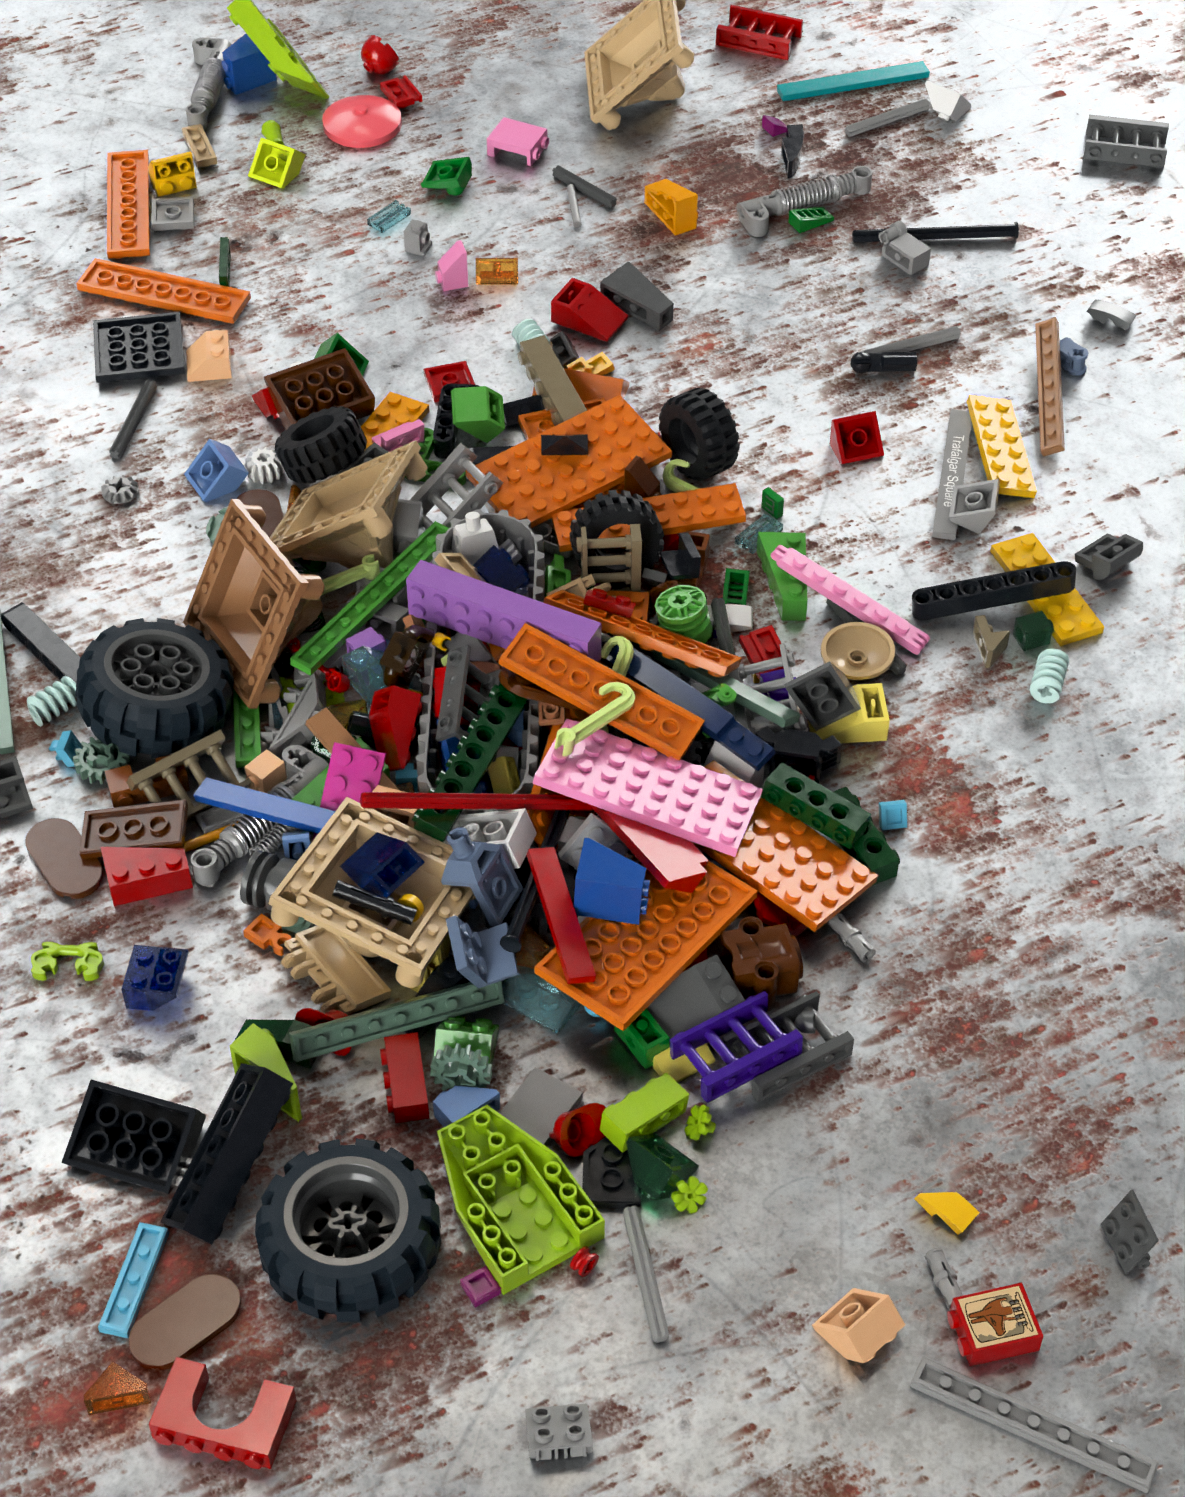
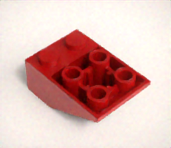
[551,278,628,342]
[369,685,422,772]

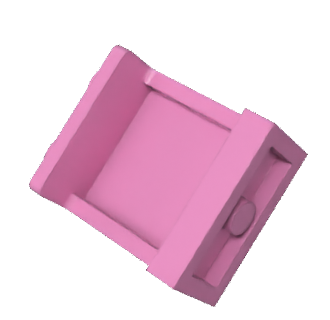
[487,117,549,166]

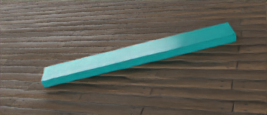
[777,61,930,102]

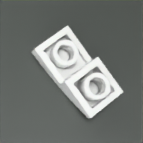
[707,604,753,633]

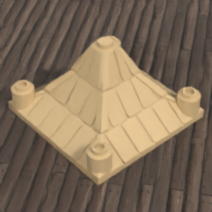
[584,0,694,130]
[270,440,428,569]
[269,797,476,988]

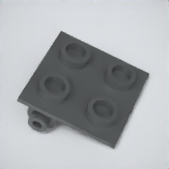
[1101,1190,1159,1274]

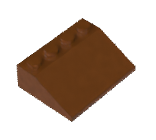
[264,348,375,430]

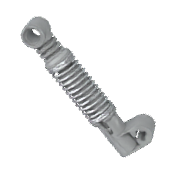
[186,38,232,130]
[736,166,872,237]
[190,745,329,885]

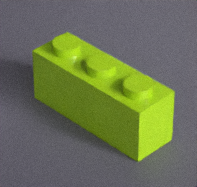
[600,1072,690,1153]

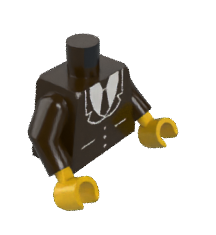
[380,625,451,697]

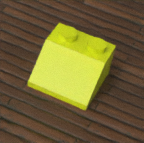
[248,138,306,189]

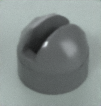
[795,1011,816,1033]

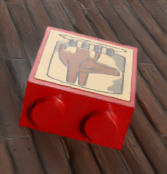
[947,1282,1044,1367]

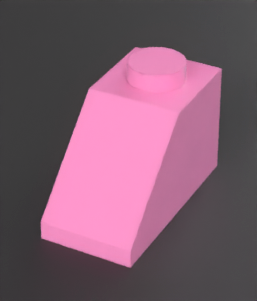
[435,240,468,291]

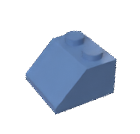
[184,439,249,502]

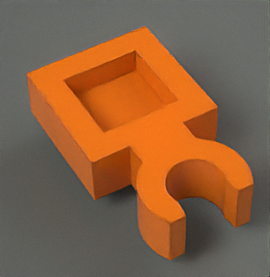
[243,913,292,956]

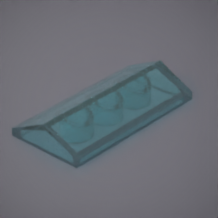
[502,953,582,1034]

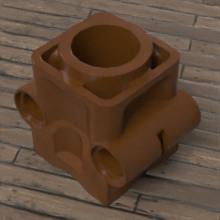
[719,916,803,1012]

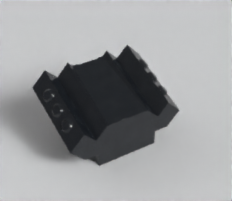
[756,726,842,783]

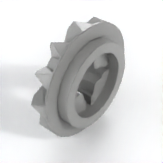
[101,475,139,504]

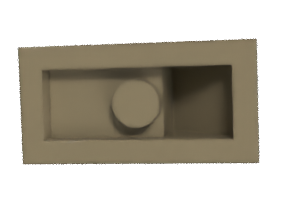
[973,615,1010,668]

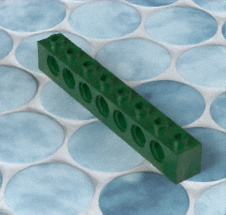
[412,684,528,843]

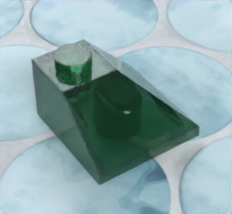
[626,1133,699,1201]

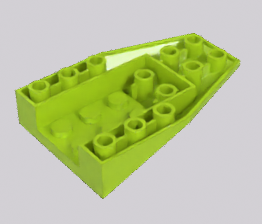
[437,1105,605,1295]

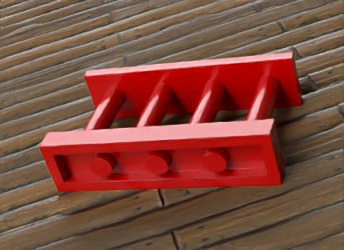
[716,5,803,60]

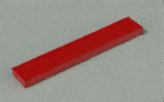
[527,847,596,984]

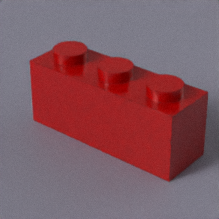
[380,1032,430,1124]

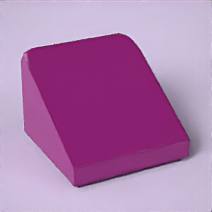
[762,115,787,137]

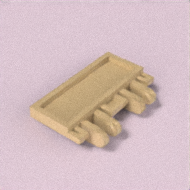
[281,926,392,1015]

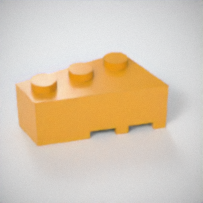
[644,179,698,236]

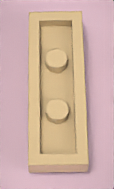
[182,124,217,168]

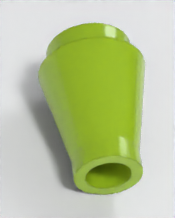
[261,120,284,145]

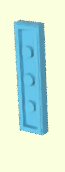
[98,1222,169,1338]

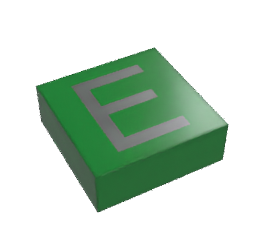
[761,487,784,519]

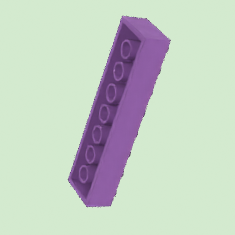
[406,560,601,662]

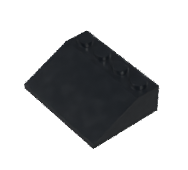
[61,1079,206,1195]

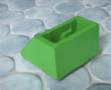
[451,386,505,443]
[434,1016,499,1064]

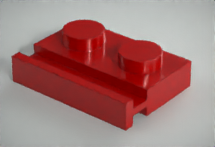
[380,75,423,109]
[739,625,784,680]

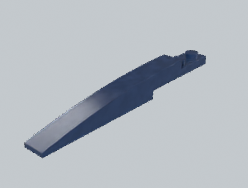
[600,633,775,771]

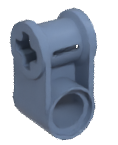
[1060,337,1089,376]

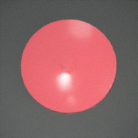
[322,95,402,148]

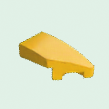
[566,351,615,376]
[914,1192,980,1235]

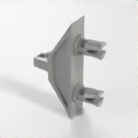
[260,672,327,760]

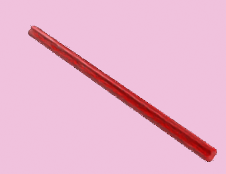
[360,792,594,811]

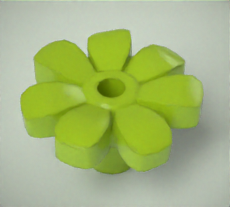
[684,1104,716,1141]
[671,1176,708,1214]

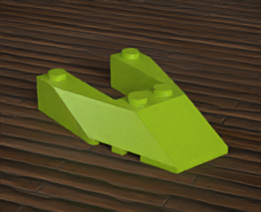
[227,0,330,99]

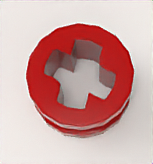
[570,1246,599,1277]

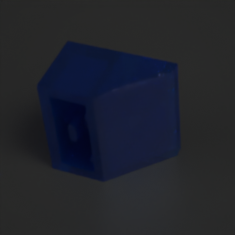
[473,545,530,595]
[340,832,425,898]
[121,945,189,1011]

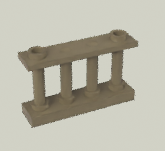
[576,524,642,592]
[126,729,251,820]

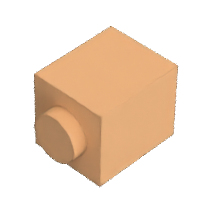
[244,749,287,793]

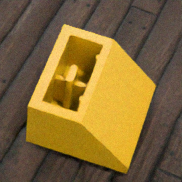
[148,151,197,197]

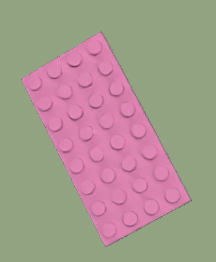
[532,719,763,857]

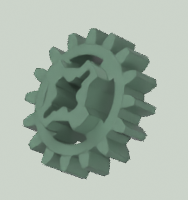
[73,737,130,784]
[430,1043,493,1091]

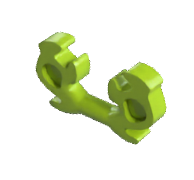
[31,942,104,981]

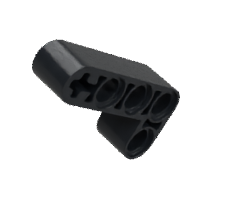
[433,383,479,459]

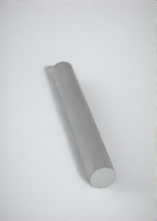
[567,184,582,228]

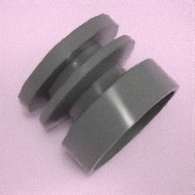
[240,850,297,912]

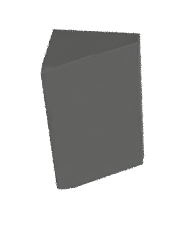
[550,331,579,369]

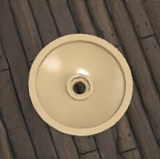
[821,622,895,680]

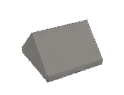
[949,479,1000,534]

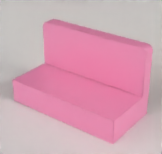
[372,419,424,452]

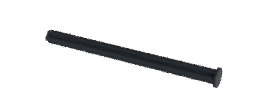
[852,222,1019,243]
[500,810,570,953]

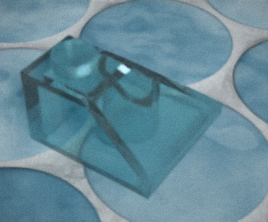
[341,646,413,707]

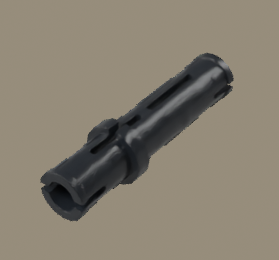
[332,879,417,926]

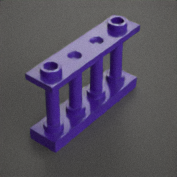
[670,991,803,1103]

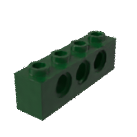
[761,762,871,849]
[833,787,900,886]

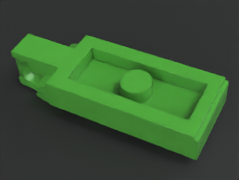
[545,554,571,597]

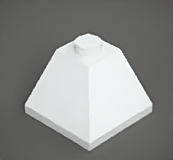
[925,81,972,122]

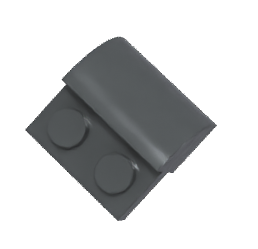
[1075,533,1143,580]
[0,756,33,819]

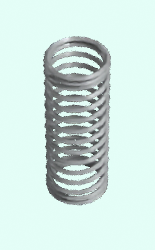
[249,823,300,856]

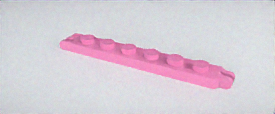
[771,545,930,655]

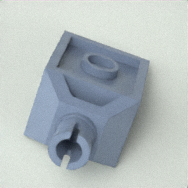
[441,827,523,926]
[446,915,519,989]

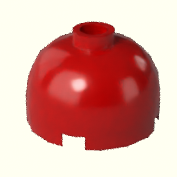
[361,35,399,75]

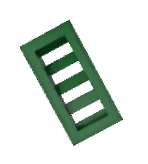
[788,207,834,233]
[723,568,750,605]

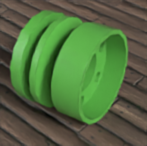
[655,585,712,643]

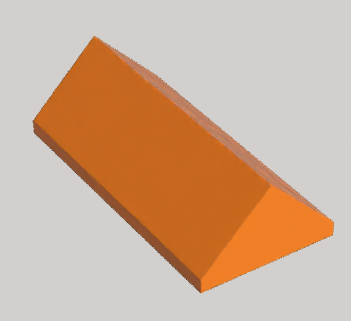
[532,368,629,402]

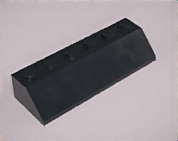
[160,1063,293,1245]

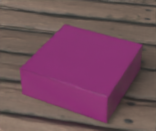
[460,1266,501,1308]

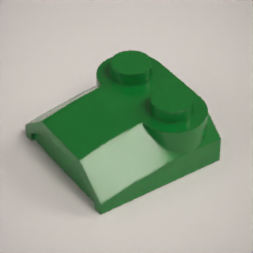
[421,157,472,196]

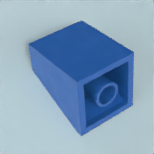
[222,34,277,95]
[574,838,650,925]

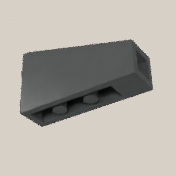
[600,262,674,331]

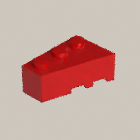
[101,847,193,906]

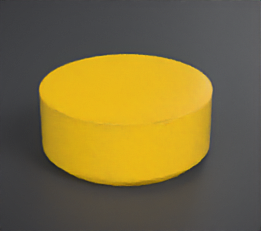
[397,894,424,922]

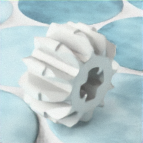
[245,447,284,485]

